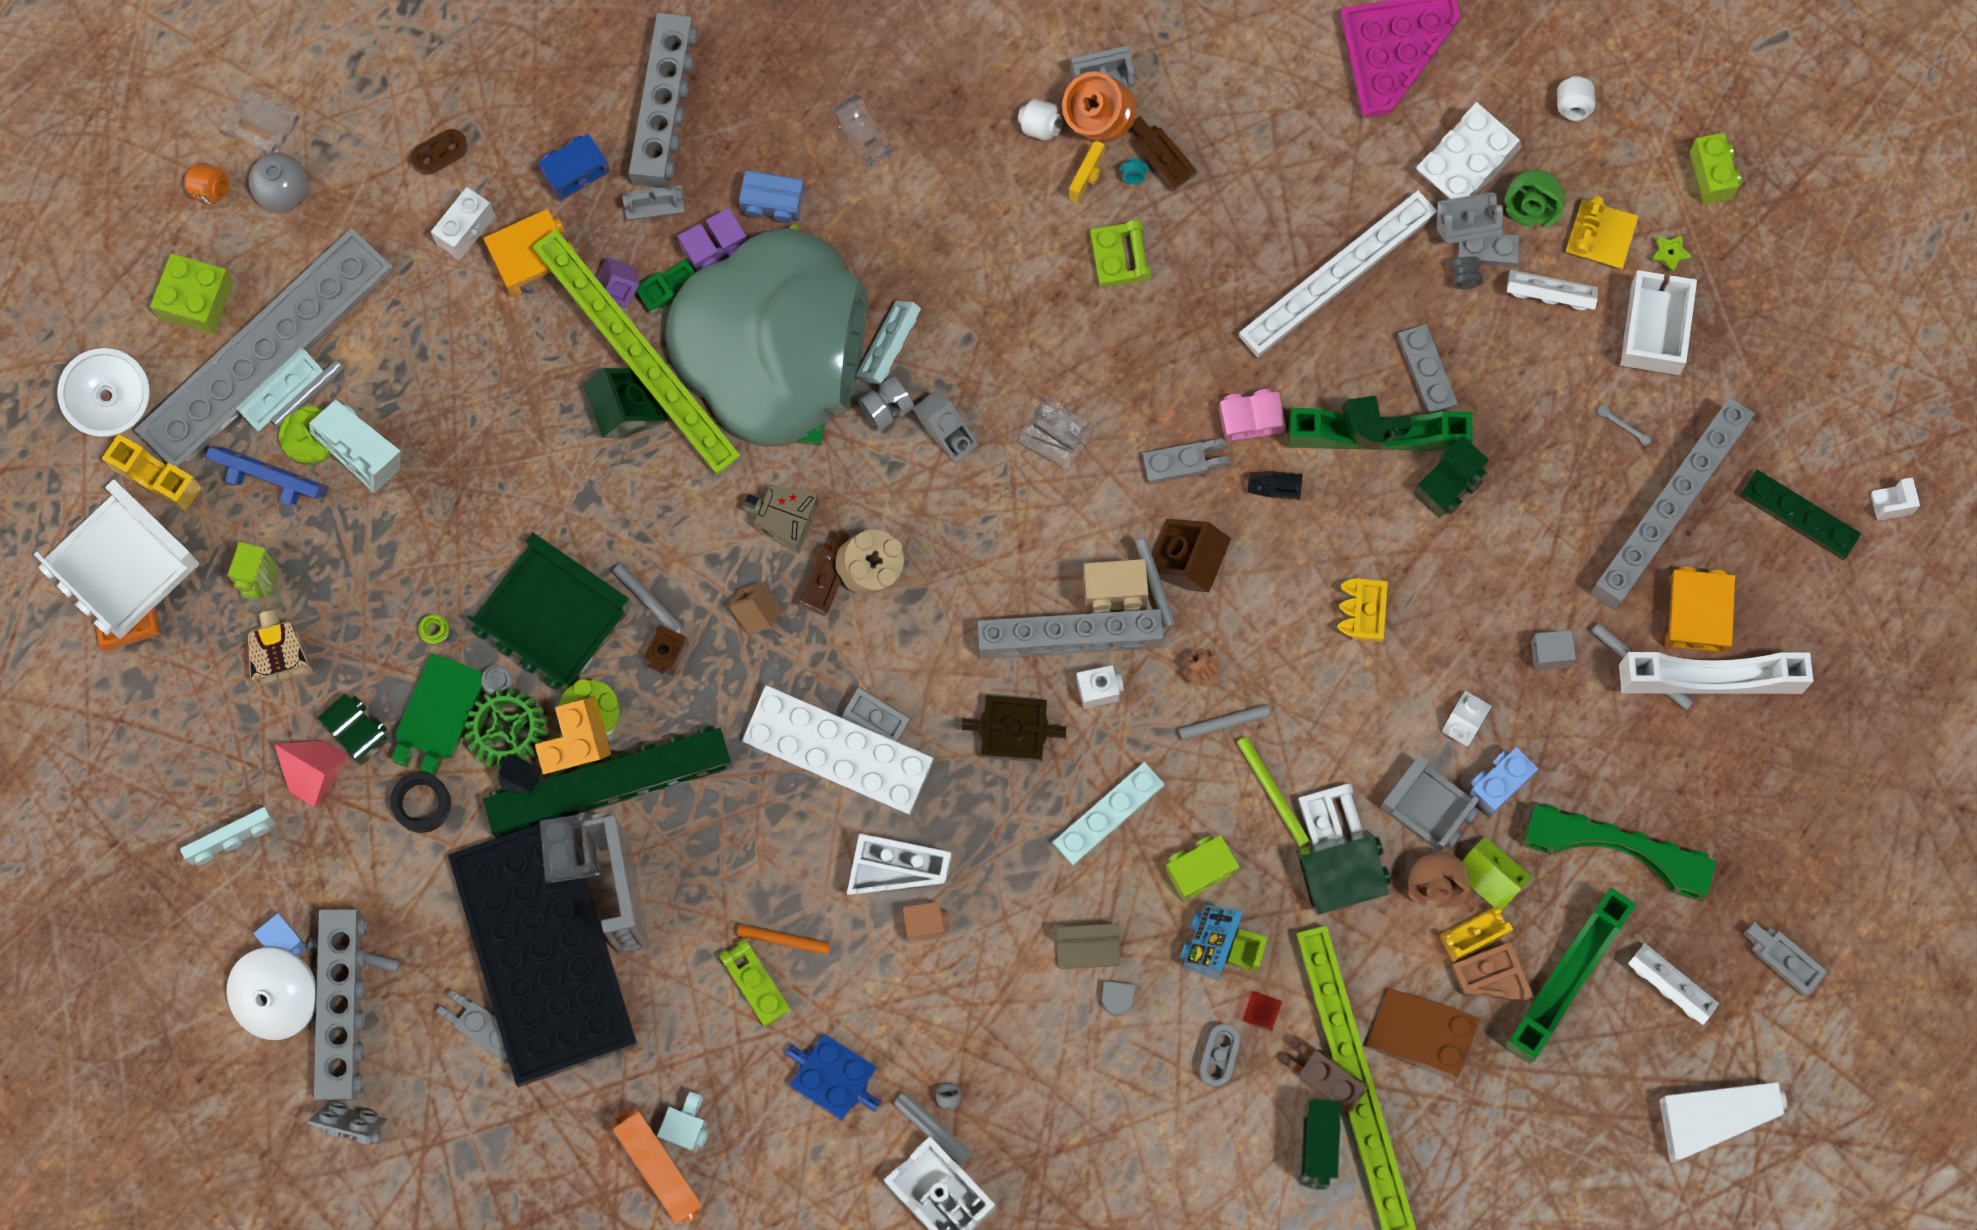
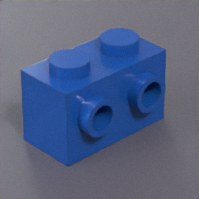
[538,133,610,201]

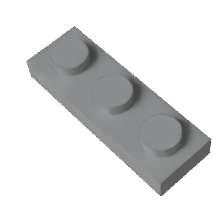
[1397,324,1458,414]

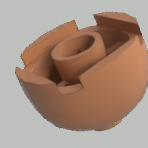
[1408,850,1471,908]

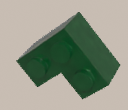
[1414,435,1489,518]

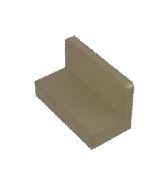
[1056,923,1120,969]

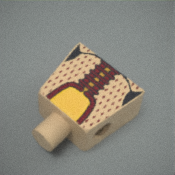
[248,610,314,687]

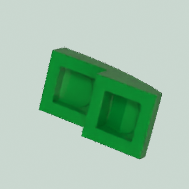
[636,259,696,313]

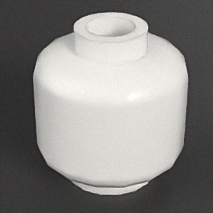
[1557,76,1596,121]
[1018,99,1064,141]

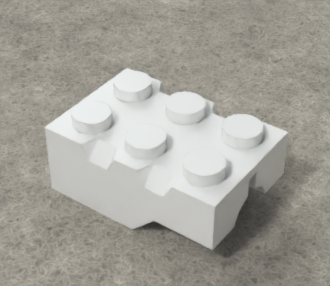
[1416,102,1522,199]
[884,1136,996,1230]

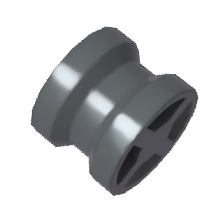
[1450,256,1483,290]

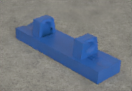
[206,446,329,506]

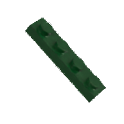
[1739,469,1862,561]

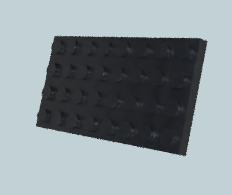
[448,815,638,1088]

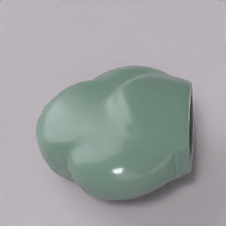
[665,228,868,447]

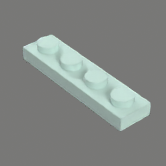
[1052,762,1165,867]

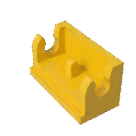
[1439,907,1513,963]

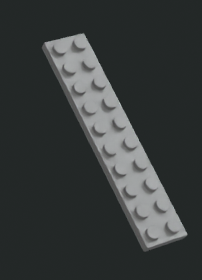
[134,228,394,469]

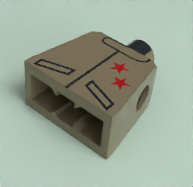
[743,485,820,554]

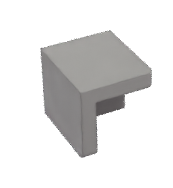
[1531,630,1576,670]

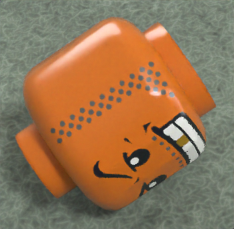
[184,162,230,204]

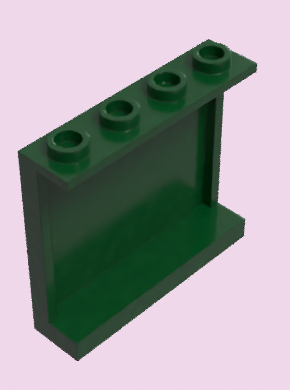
[466,532,633,691]

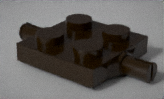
[961,695,1067,762]

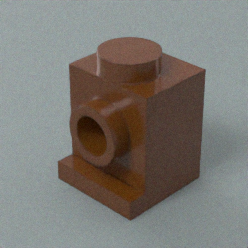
[643,624,689,676]

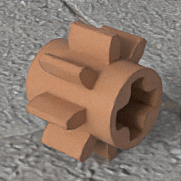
[1183,649,1223,686]

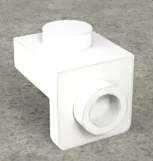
[1442,691,1492,746]

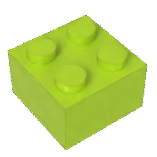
[150,254,234,335]

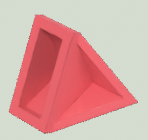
[274,740,349,808]

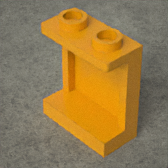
[483,209,576,298]
[1665,567,1735,654]

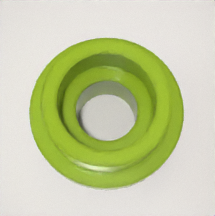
[418,614,449,645]

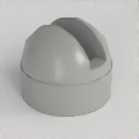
[936,1083,961,1111]

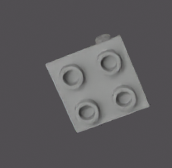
[307,1102,387,1146]

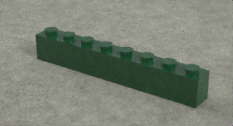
[483,726,733,838]

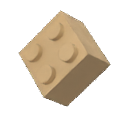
[1083,559,1148,614]

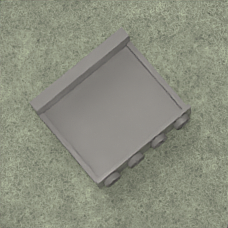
[584,813,650,954]

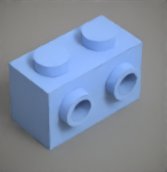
[1468,747,1538,818]

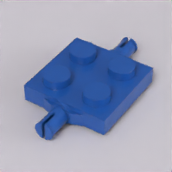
[785,1034,882,1122]

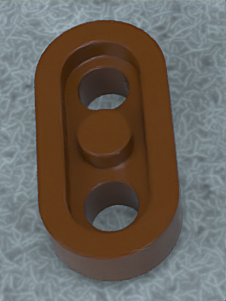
[411,129,468,175]

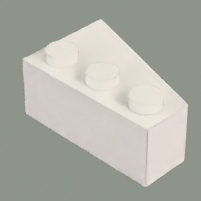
[847,833,953,895]

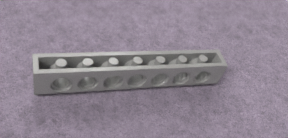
[1590,397,1755,611]

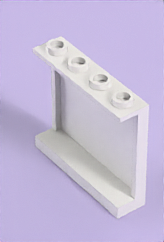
[34,480,200,640]

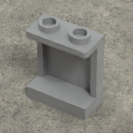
[1380,754,1480,850]

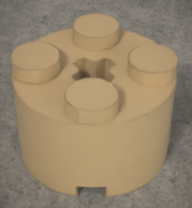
[835,529,904,594]

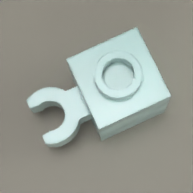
[657,1091,709,1153]

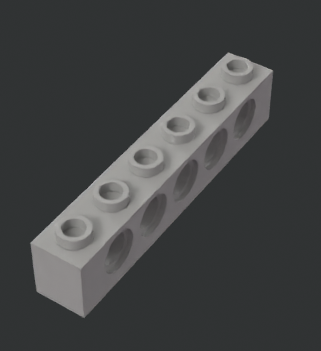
[629,13,698,188]
[978,609,1163,659]
[314,909,367,1101]

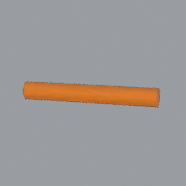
[737,924,831,955]

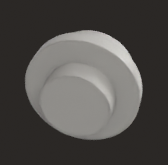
[481,665,512,696]

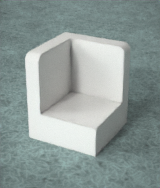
[1871,477,1920,521]

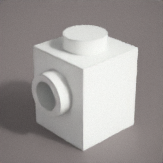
[1076,665,1124,709]

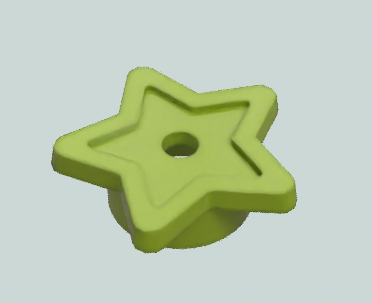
[1652,236,1691,272]

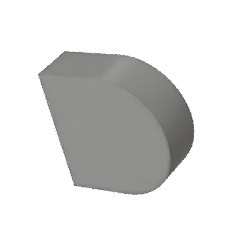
[1102,981,1135,1016]

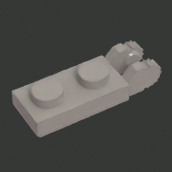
[1142,439,1230,484]
[436,990,508,1063]

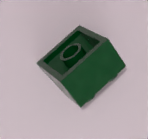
[583,368,668,438]

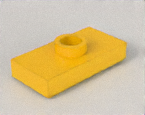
[1069,141,1105,205]

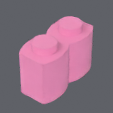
[1219,389,1286,442]

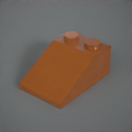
[1366,988,1481,1082]

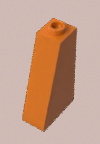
[610,1104,702,1224]

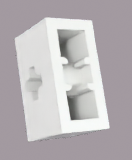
[431,187,495,260]

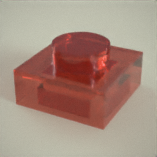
[1242,991,1282,1032]

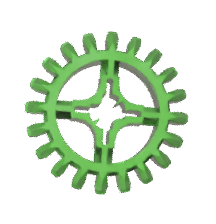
[464,688,548,770]

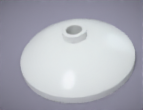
[57,348,150,437]
[227,947,317,1040]

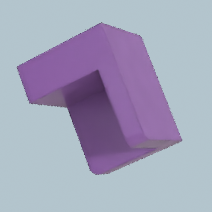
[596,257,639,308]

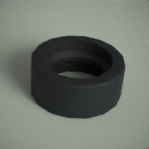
[390,772,451,833]

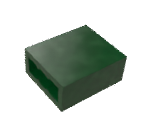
[1296,830,1391,915]

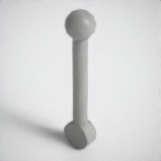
[1597,405,1652,446]

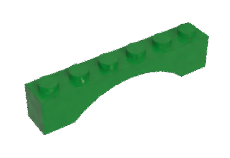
[1288,408,1473,451]
[1521,804,1717,901]
[1504,887,1637,1064]

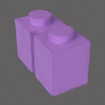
[678,208,747,272]

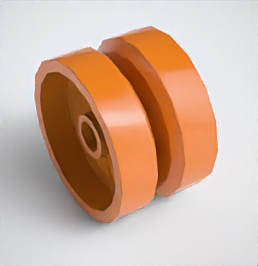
[1062,71,1136,143]

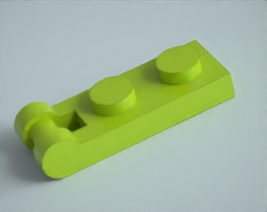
[718,938,791,1028]

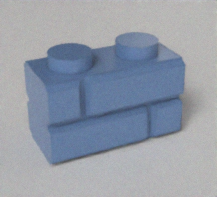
[739,170,805,223]

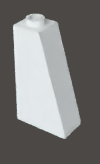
[1660,1082,1787,1163]

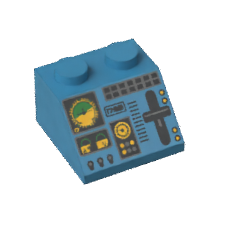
[1180,905,1243,981]

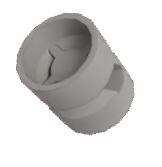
[858,376,914,431]

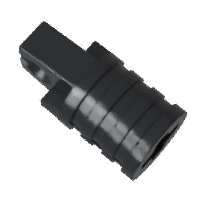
[1248,471,1303,500]

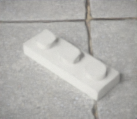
[1507,270,1598,310]
[1628,943,1719,1025]

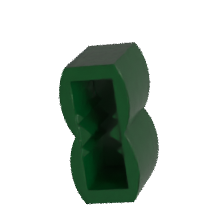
[317,693,389,766]

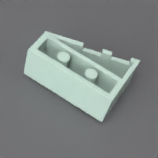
[309,400,401,494]

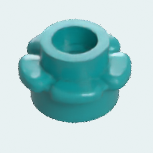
[1120,158,1149,185]

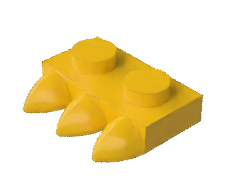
[1337,578,1388,643]

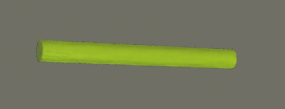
[1237,736,1310,848]

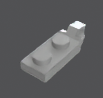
[1743,922,1828,997]

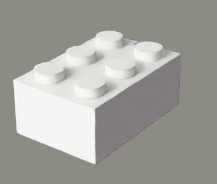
[1620,270,1697,375]

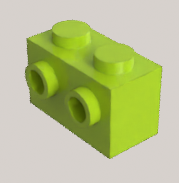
[1689,133,1741,205]

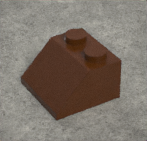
[1152,519,1231,593]

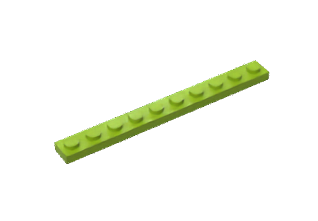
[532,229,741,476]
[1296,925,1416,1230]

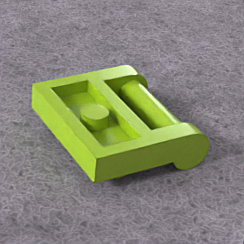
[1090,220,1152,288]

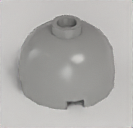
[249,153,310,214]

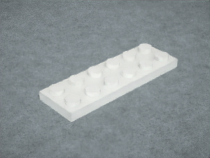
[742,685,935,815]

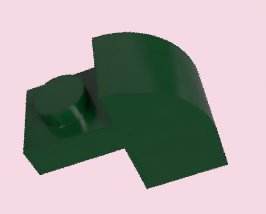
[1342,395,1412,450]

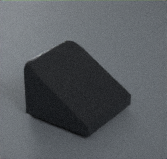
[497,754,542,794]

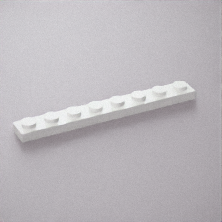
[1239,190,1437,357]

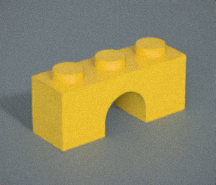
[102,434,202,512]

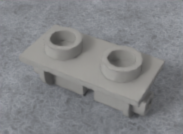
[623,185,685,221]

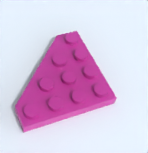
[1340,0,1461,118]

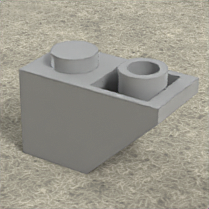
[912,390,978,463]

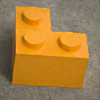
[535,696,611,774]

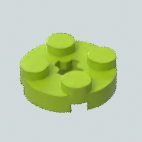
[559,679,620,736]

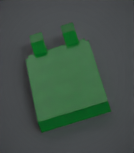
[392,653,484,777]

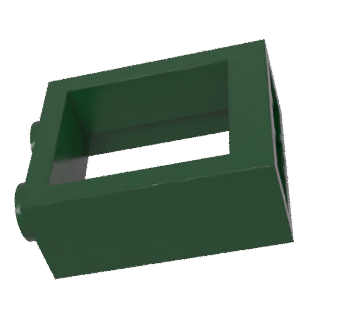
[1301,1099,1341,1190]

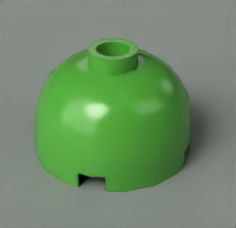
[1504,169,1565,227]

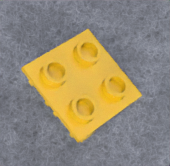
[1566,196,1639,269]

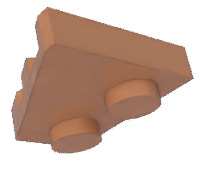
[1451,942,1534,1001]

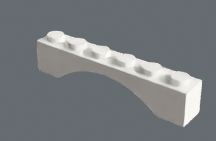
[1619,652,1813,694]

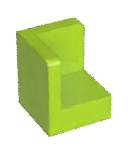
[1227,928,1268,973]

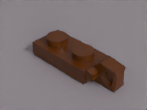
[1130,116,1197,191]
[797,531,849,616]

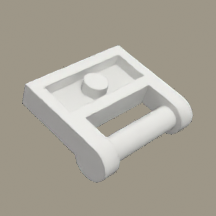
[1298,784,1363,846]

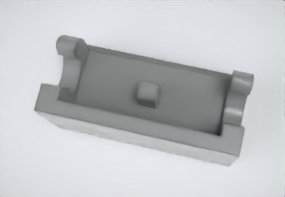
[1071,45,1135,88]
[1436,192,1503,244]

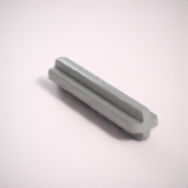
[894,1092,972,1165]

